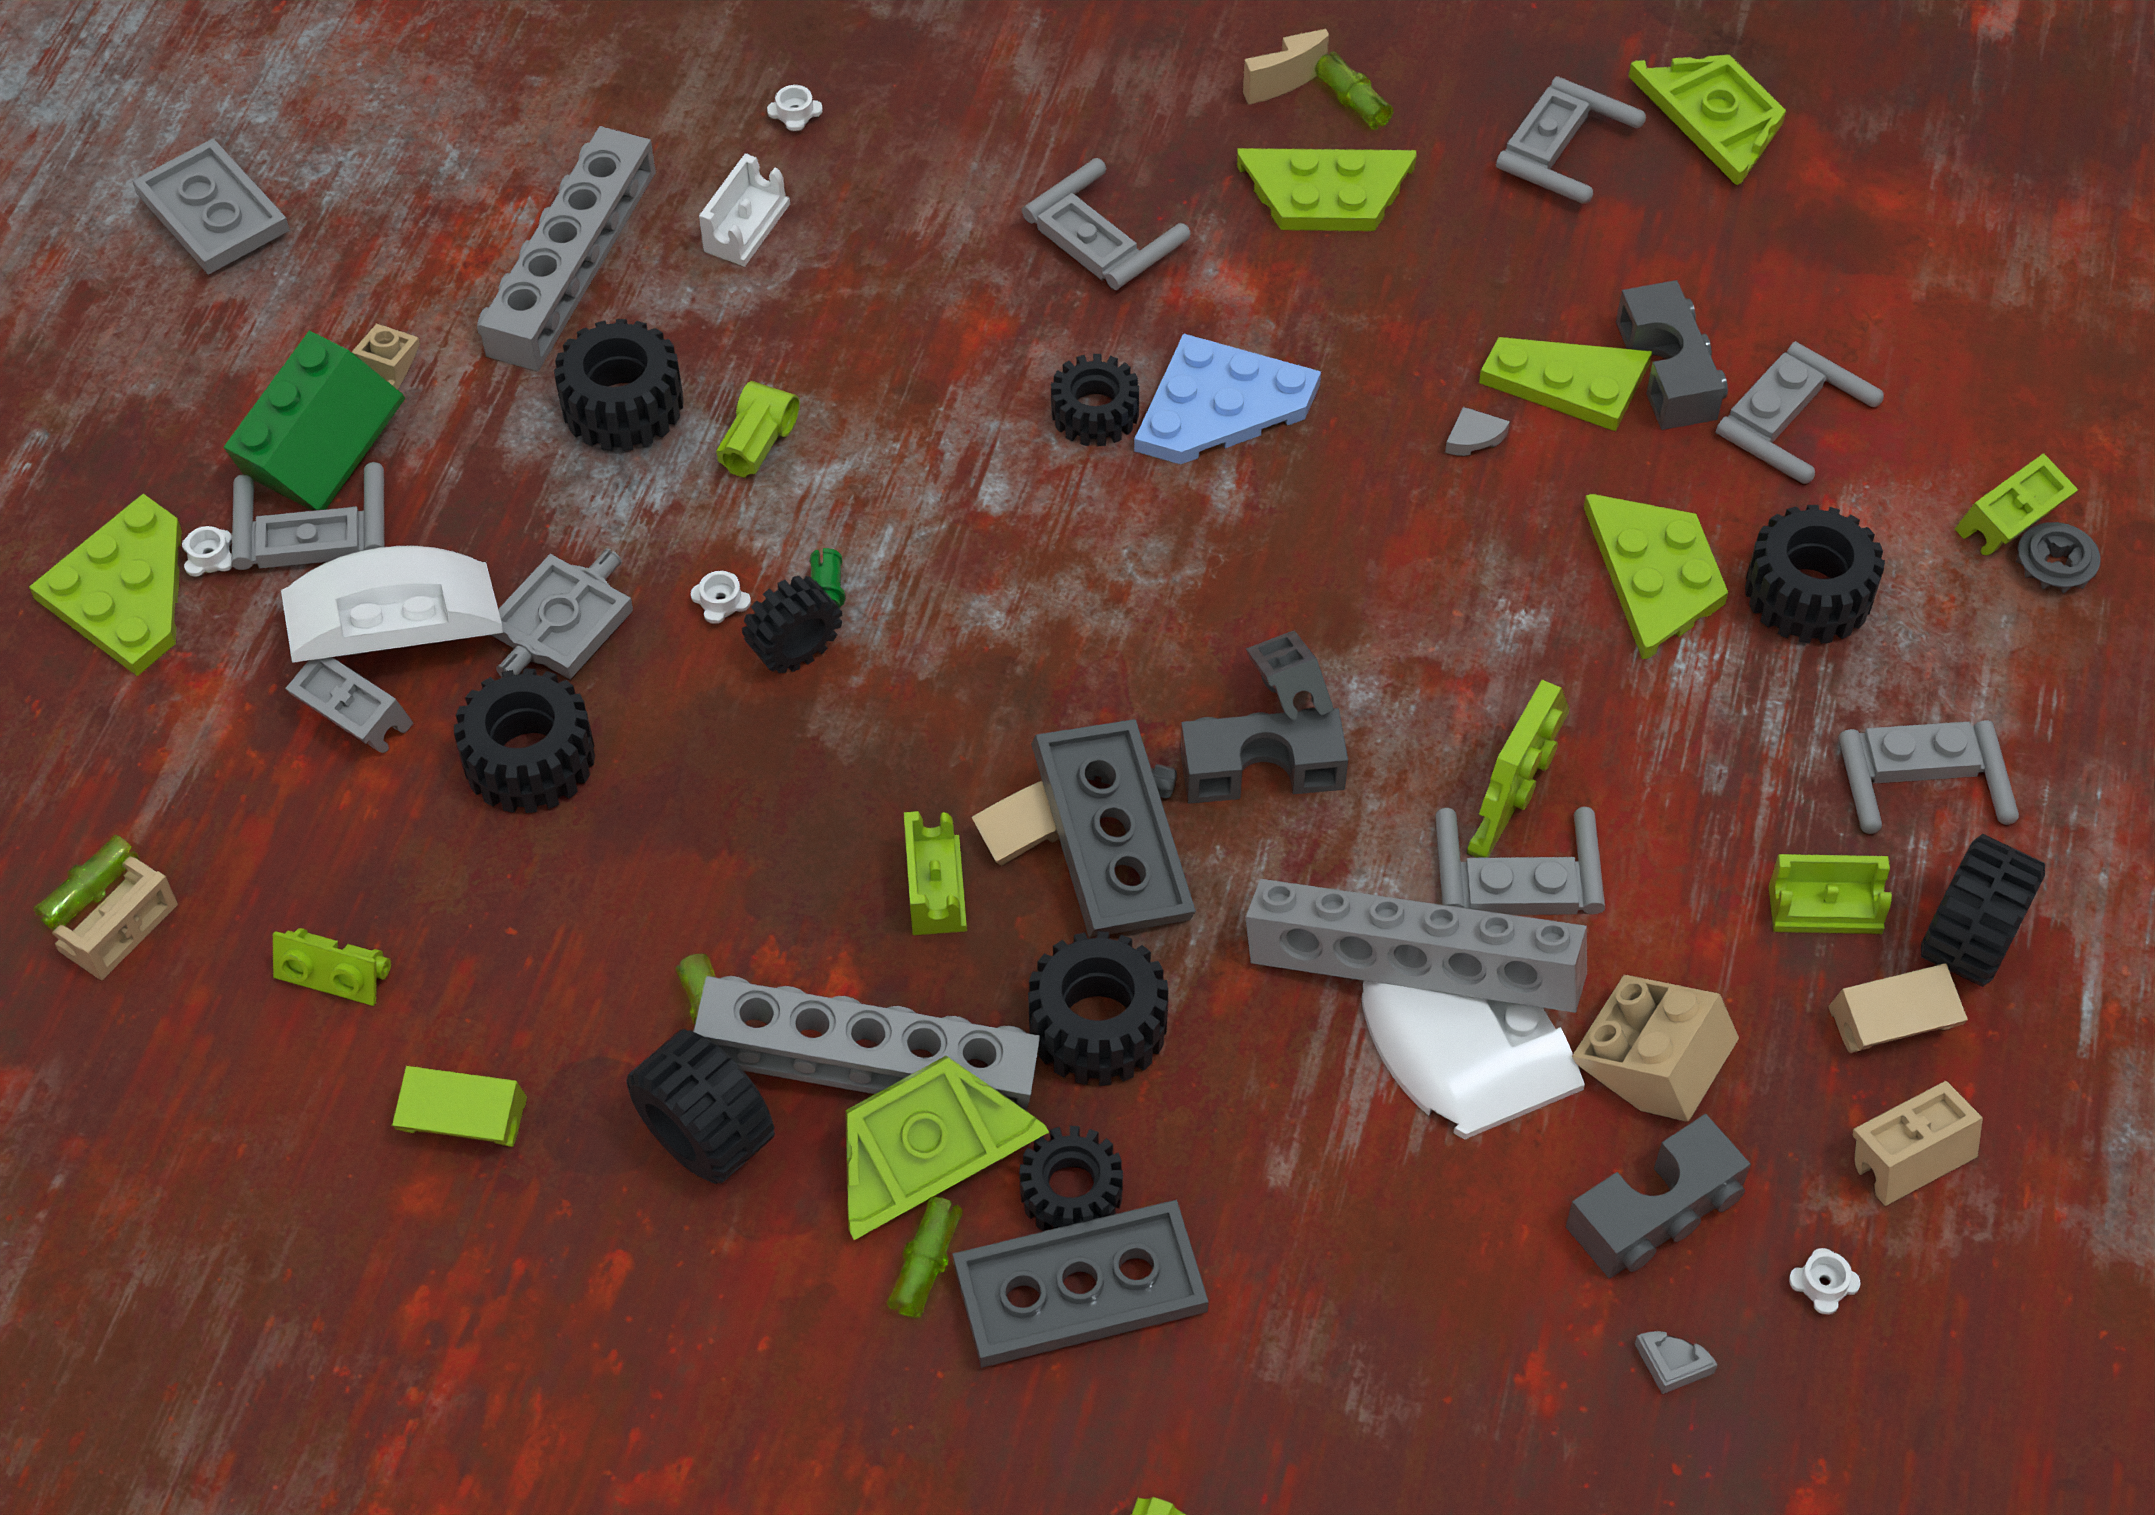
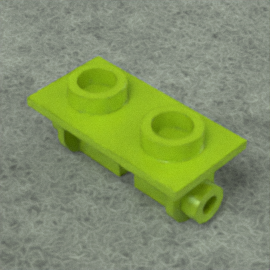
[273,928,391,1006]

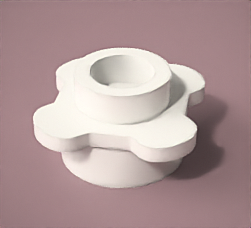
[767,85,823,131]
[182,526,233,576]
[691,571,751,624]
[1789,1248,1860,1315]

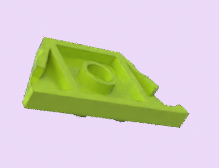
[1628,55,1786,185]
[1237,148,1416,231]
[1584,494,1728,659]
[1466,680,1570,858]
[845,1055,1049,1240]

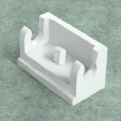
[699,153,790,267]

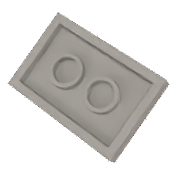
[132,138,290,275]

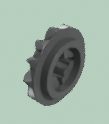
[2016,522,2100,594]

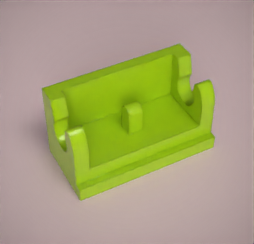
[1955,453,2078,555]
[904,811,967,935]
[1769,854,1892,934]
[392,1066,527,1147]

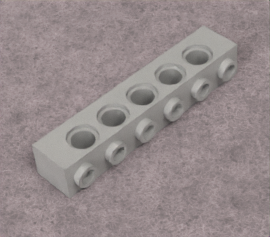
[477,126,656,371]
[1246,879,1587,1013]
[694,976,1040,1111]

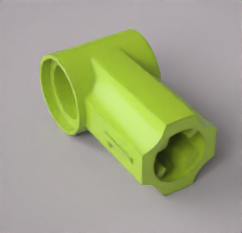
[716,381,800,478]

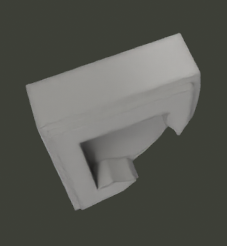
[1445,407,1510,456]
[1635,1331,1717,1394]

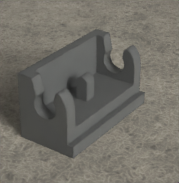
[1246,630,1334,720]

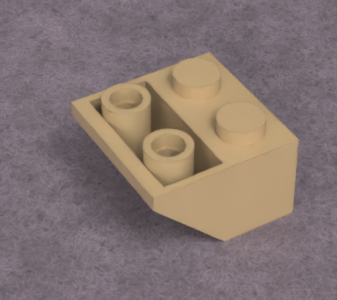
[1572,974,1739,1122]

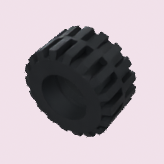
[554,319,684,451]
[1745,505,1885,644]
[454,668,595,813]
[1921,834,2045,987]
[1028,931,1168,1086]
[626,1029,775,1184]

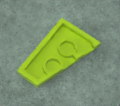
[1479,337,1652,431]

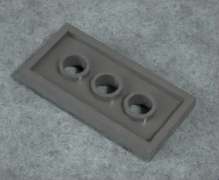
[1031,719,1196,938]
[952,1200,1209,1368]

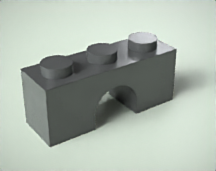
[1616,280,1728,430]
[1180,708,1348,804]
[1566,1114,1751,1279]

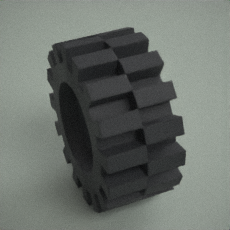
[1051,354,1139,447]
[742,576,843,673]
[1020,1126,1123,1231]

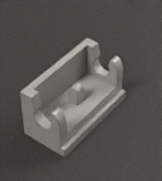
[285,657,414,753]

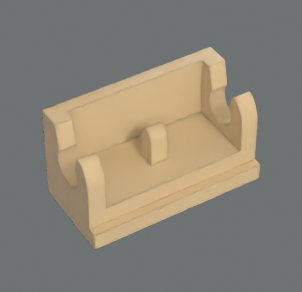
[52,856,178,981]
[1828,963,1968,1053]
[1853,1081,1983,1206]

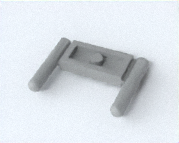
[1496,76,1646,204]
[1022,158,1190,290]
[1716,341,1884,484]
[231,462,385,570]
[1838,720,2019,834]
[1435,807,1605,915]

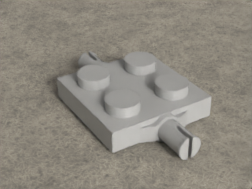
[491,548,633,679]

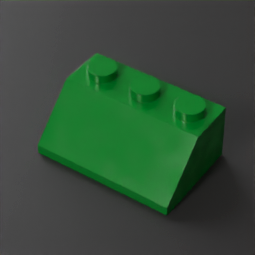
[223,330,406,511]

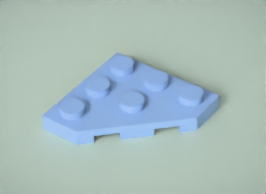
[1134,333,1321,464]

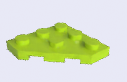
[29,494,182,676]

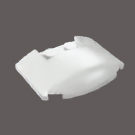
[281,546,503,663]
[1361,981,1585,1139]

